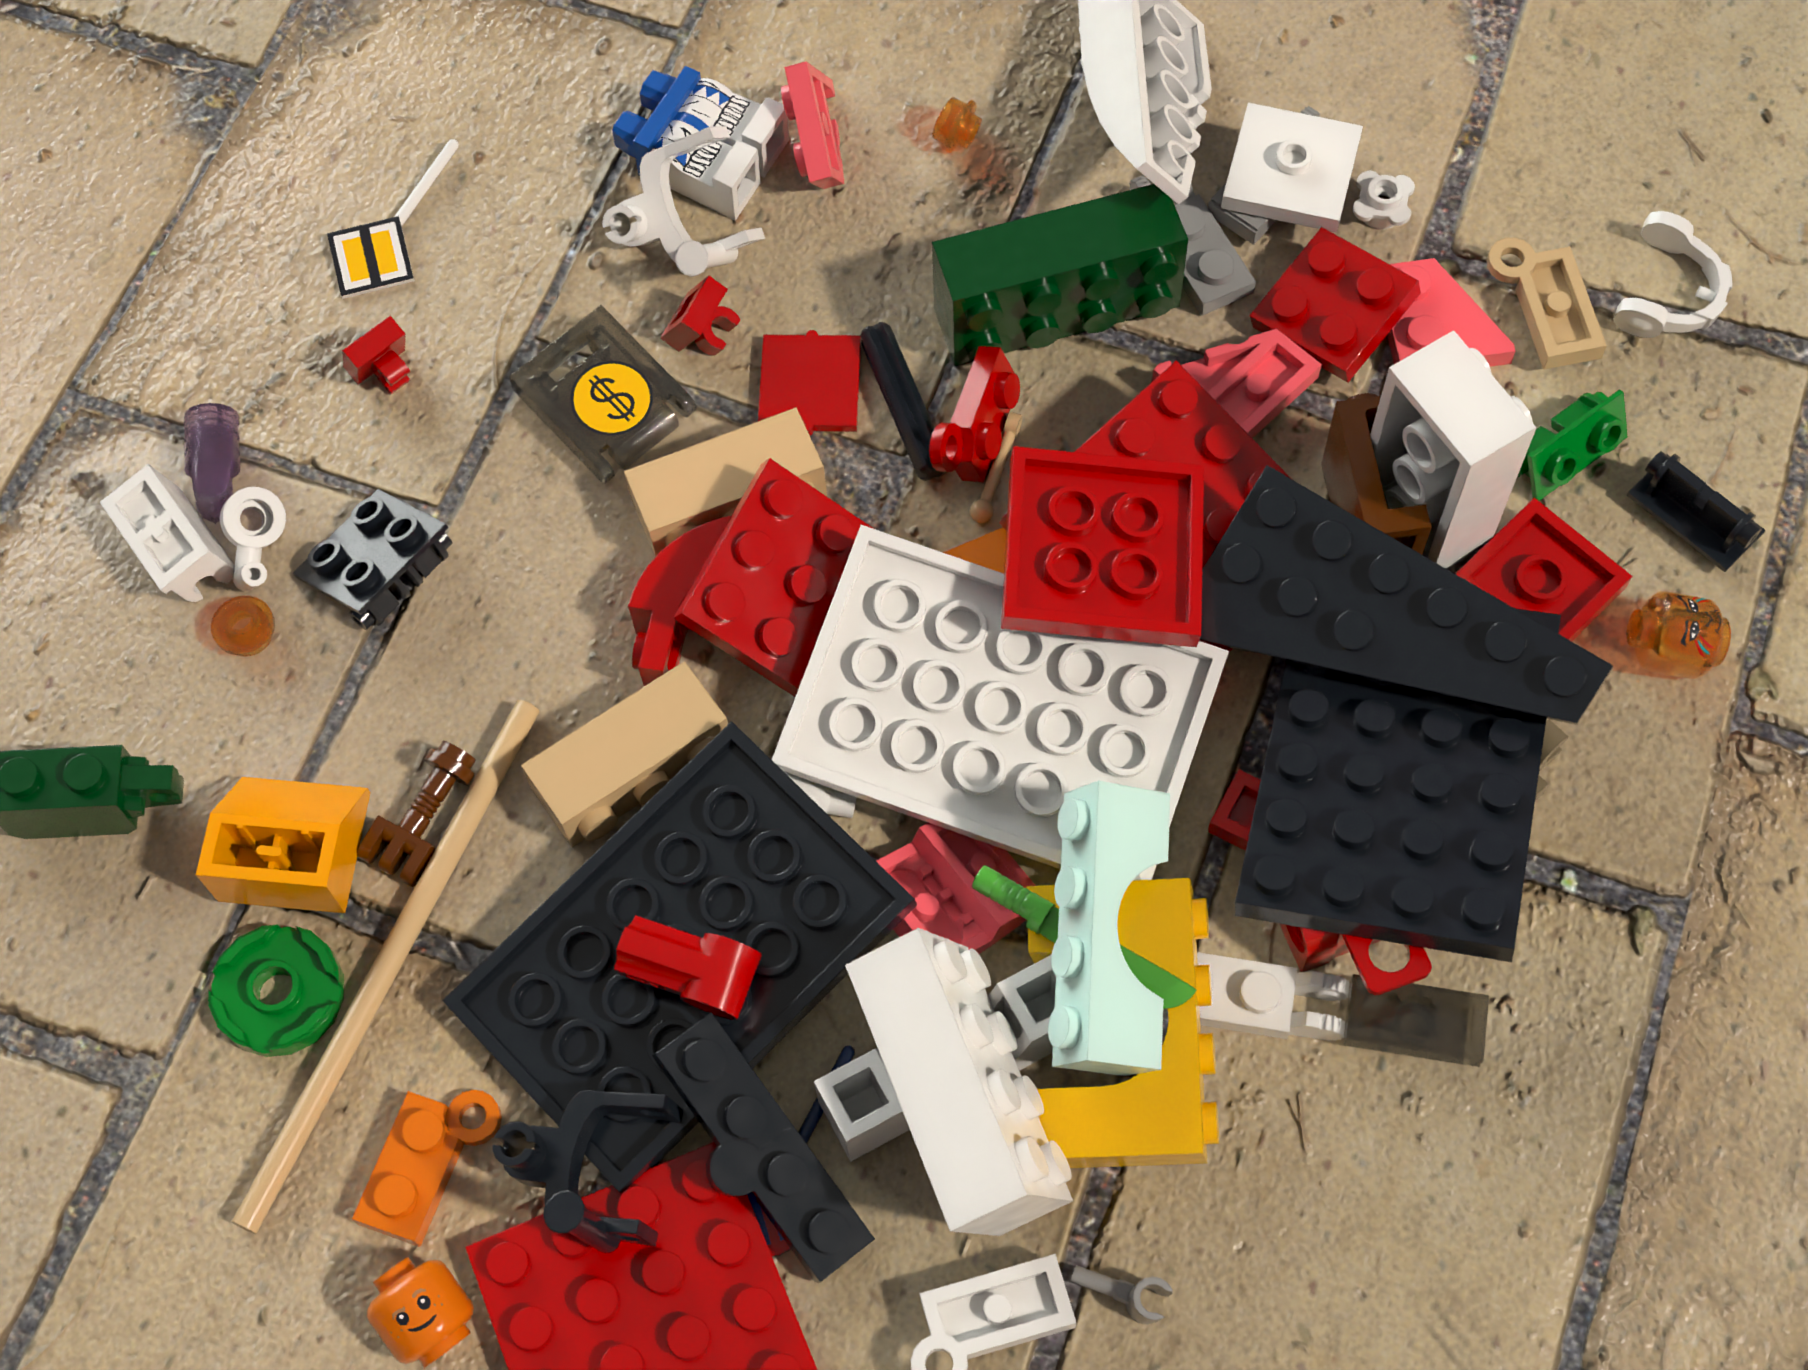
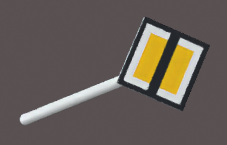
[327,139,459,299]

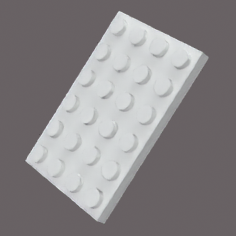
[772,525,1229,881]

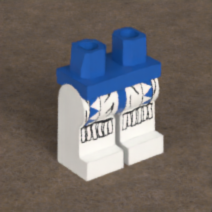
[612,66,789,221]

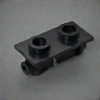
[1627,451,1766,572]

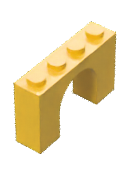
[1027,878,1219,1168]

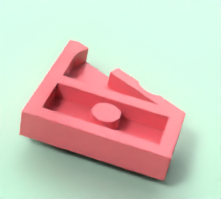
[781,61,845,189]
[1387,258,1516,367]
[1152,328,1322,438]

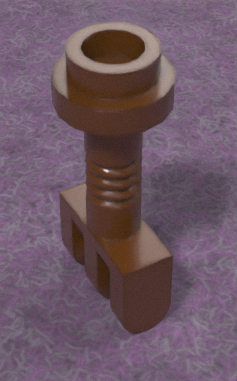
[357,740,476,887]

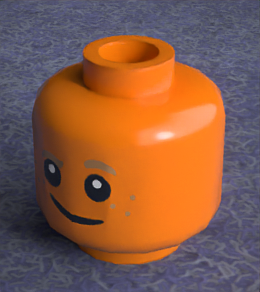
[367,1257,474,1368]

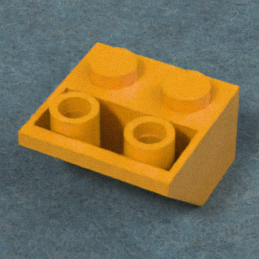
[196,777,371,913]

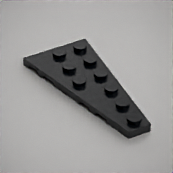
[1200,465,1613,725]

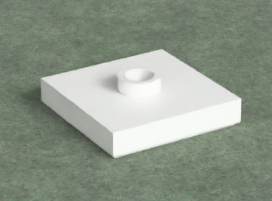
[1221,102,1363,233]

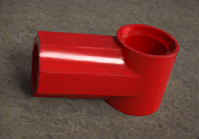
[614,915,762,1020]

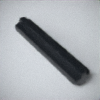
[860,322,946,481]

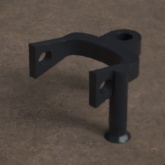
[492,1090,683,1253]

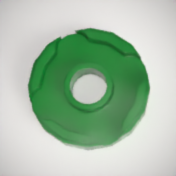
[208,924,344,1057]

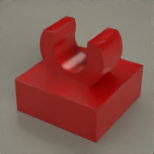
[660,275,740,356]
[342,315,410,394]

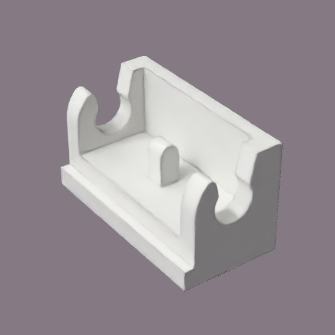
[100,464,235,602]

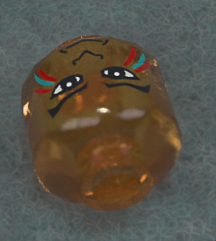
[1626,591,1731,679]

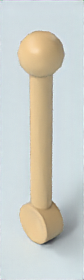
[970,412,1023,523]

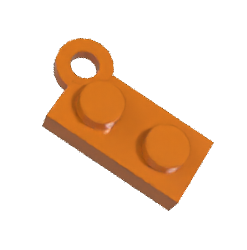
[352,1090,502,1247]

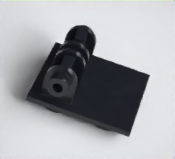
[293,489,453,630]

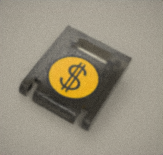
[509,305,697,484]

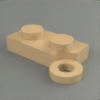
[1487,238,1607,370]

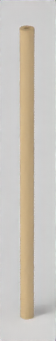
[232,700,540,1234]

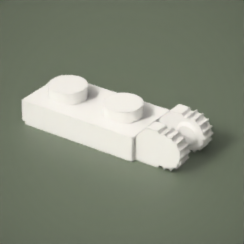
[1163,952,1350,1041]

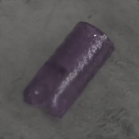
[184,403,241,525]

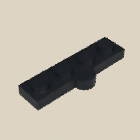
[652,1013,875,1283]

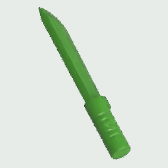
[972,865,1197,1009]

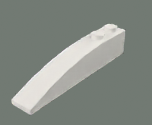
[1078,0,1212,204]

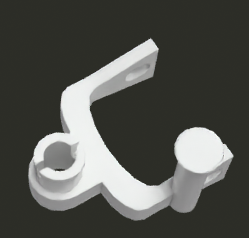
[602,126,765,277]

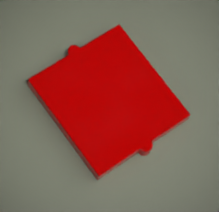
[758,330,861,436]

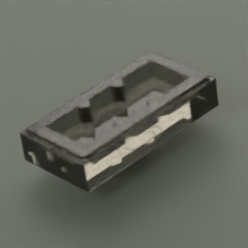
[1343,974,1489,1067]

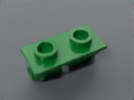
[1517,389,1628,501]

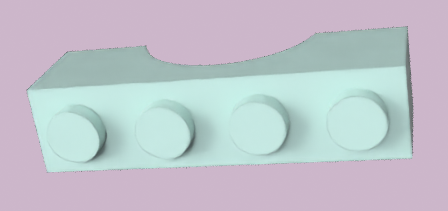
[1048,780,1170,1076]

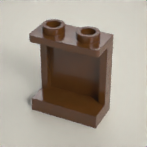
[1321,393,1432,554]

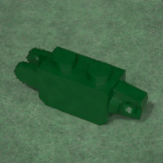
[0,745,184,839]

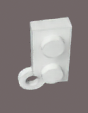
[911,1254,1076,1370]

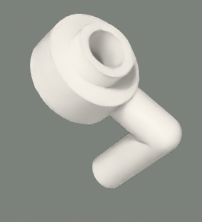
[220,487,286,591]

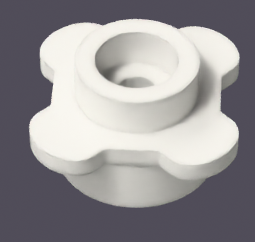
[1353,170,1415,229]

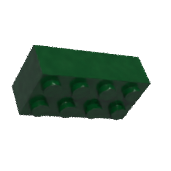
[932,184,1188,367]

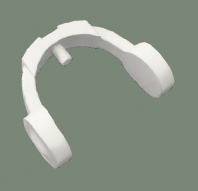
[1613,211,1732,338]

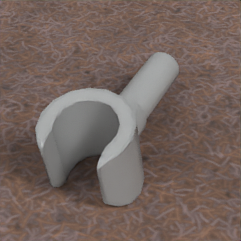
[1071,1265,1173,1324]

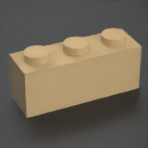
[624,407,827,557]
[521,661,728,847]

